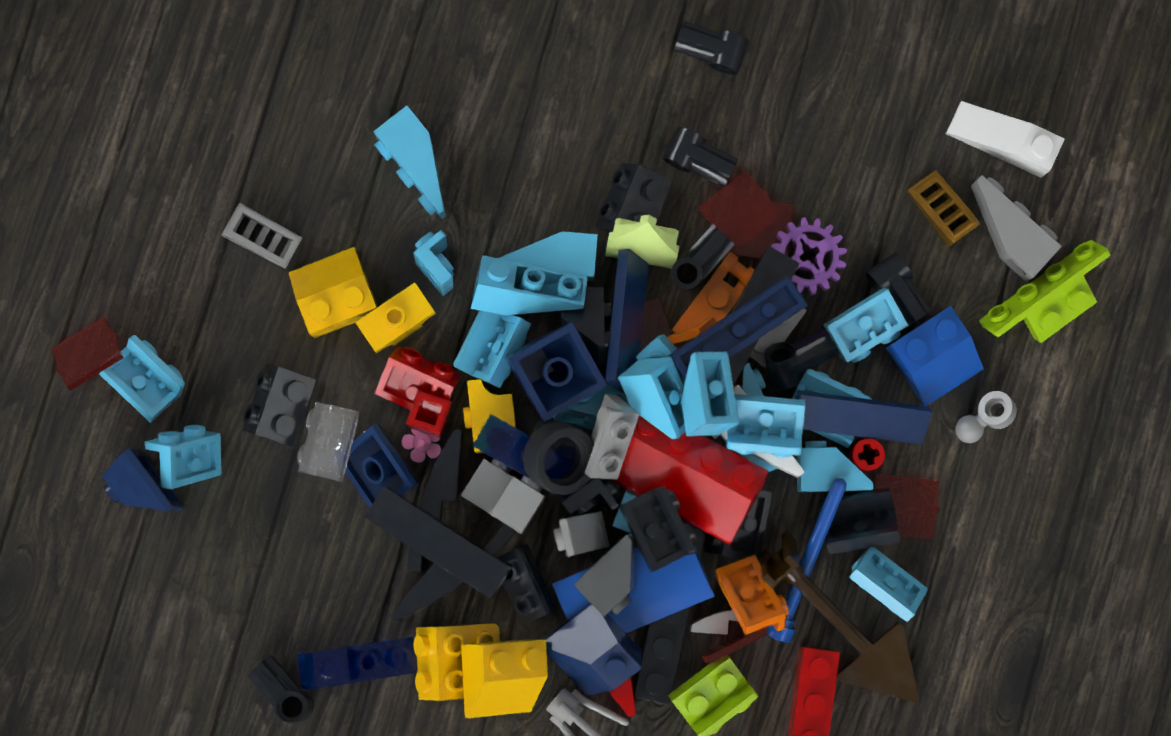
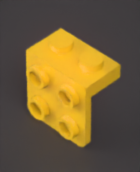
[413,623,500,701]

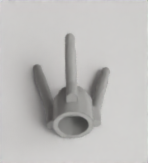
[546,688,629,736]

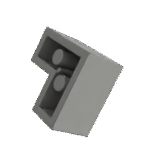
[461,457,545,534]

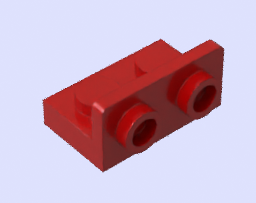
[374,347,462,410]

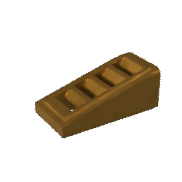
[907,170,980,247]

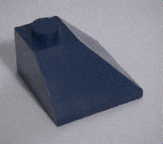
[505,322,608,422]
[102,448,185,512]
[543,603,642,696]

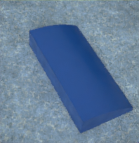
[552,544,715,633]

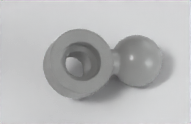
[955,391,1017,443]

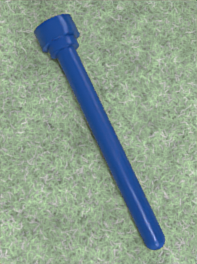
[764,478,847,643]

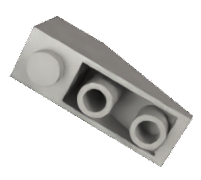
[971,175,1062,282]
[554,511,610,556]

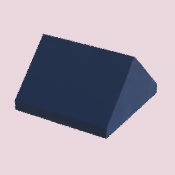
[335,423,420,509]

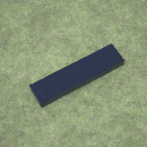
[605,249,649,394]
[668,275,808,382]
[795,390,932,444]

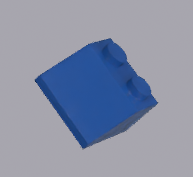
[885,306,984,407]

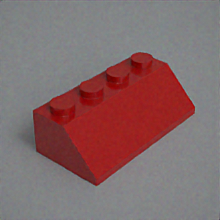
[609,415,769,545]

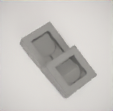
[689,609,738,635]

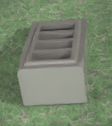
[221,203,302,269]

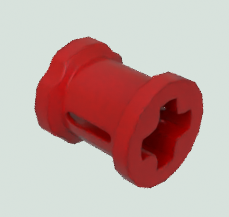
[849,439,885,472]

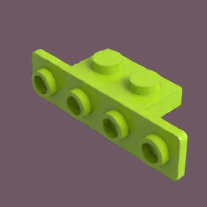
[980,240,1111,343]

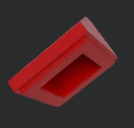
[406,390,452,438]
[608,677,636,717]

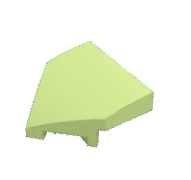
[605,215,679,269]

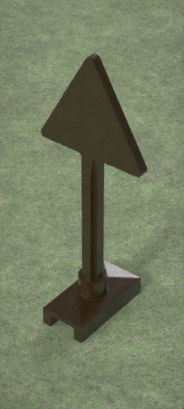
[760,530,919,703]

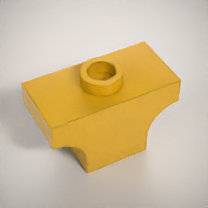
[355,283,436,353]
[463,379,516,454]

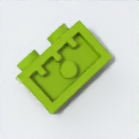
[668,652,758,736]

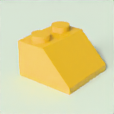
[288,247,378,338]
[461,640,548,718]

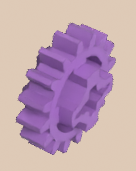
[771,217,847,295]

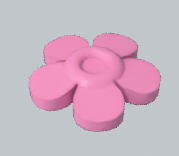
[402,429,442,463]

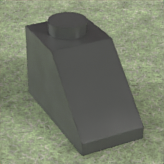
[574,532,635,617]

